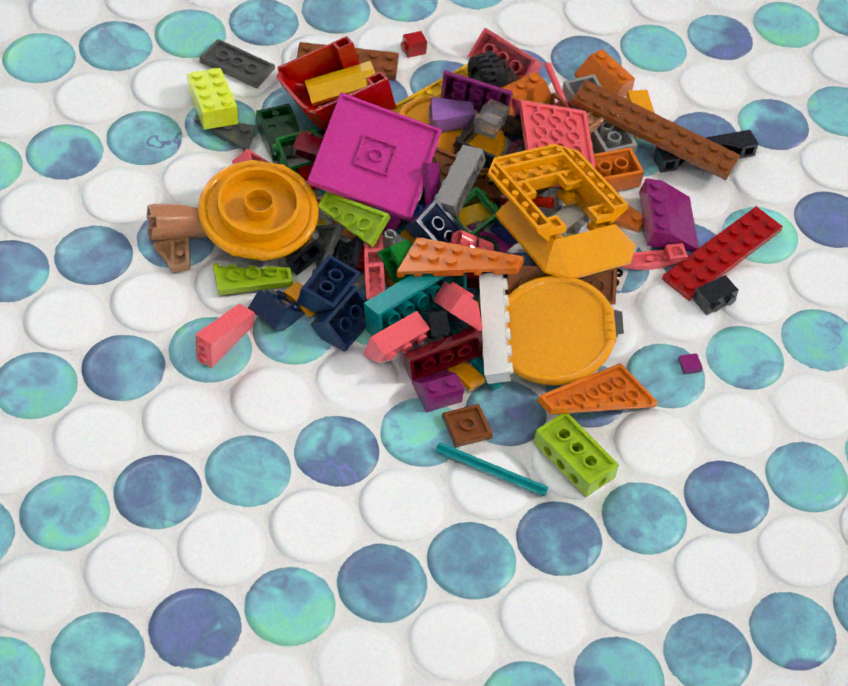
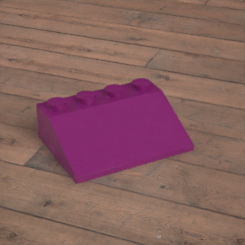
[440,70,514,114]
[639,178,699,252]

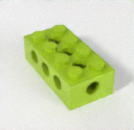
[533,413,619,497]

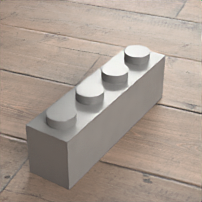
[434,145,486,217]

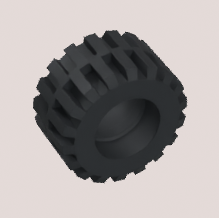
[467,51,506,88]

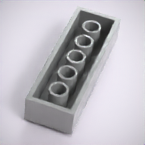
[562,74,638,154]

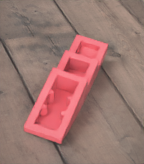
[364,233,386,301]

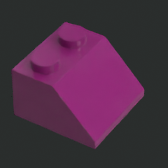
[411,370,465,413]

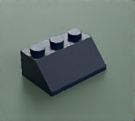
[405,199,465,243]
[297,255,361,312]
[310,286,367,352]

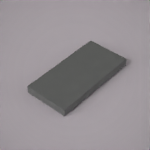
[199,39,275,89]

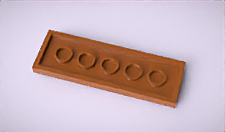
[297,42,399,81]
[506,265,617,305]

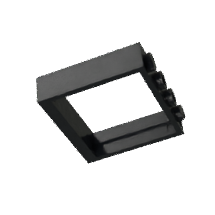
[453,105,525,169]

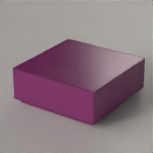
[678,353,703,374]

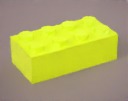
[187,68,238,130]

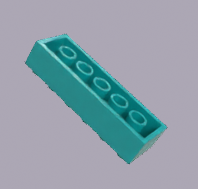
[364,273,467,336]

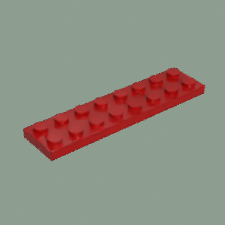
[662,206,783,301]

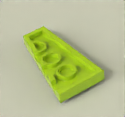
[318,191,390,248]
[213,263,293,296]

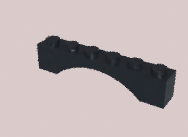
[653,130,759,173]

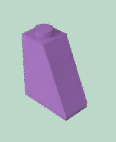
[428,97,476,132]

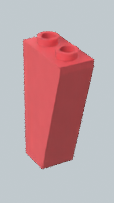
[196,304,255,368]

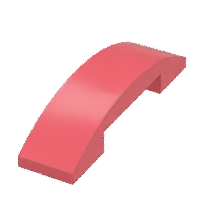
[620,243,688,270]

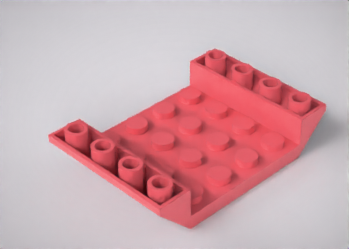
[512,99,596,189]

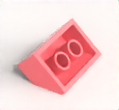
[433,281,483,331]
[363,311,430,363]

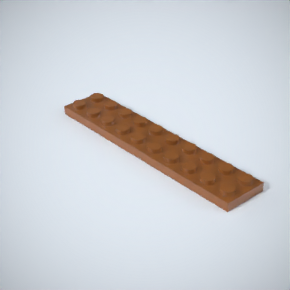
[571,80,740,180]

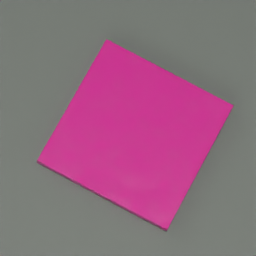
[306,92,442,222]

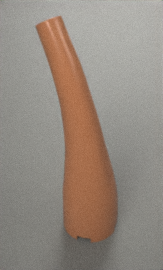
[147,203,288,259]

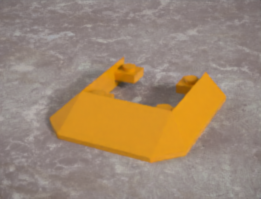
[488,144,629,241]
[495,188,636,279]

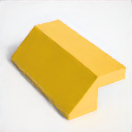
[305,61,375,106]

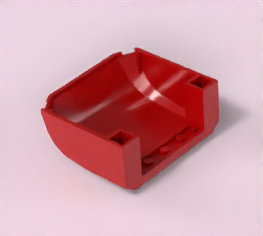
[276,36,396,131]

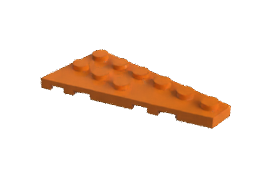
[397,237,524,278]
[537,363,658,414]

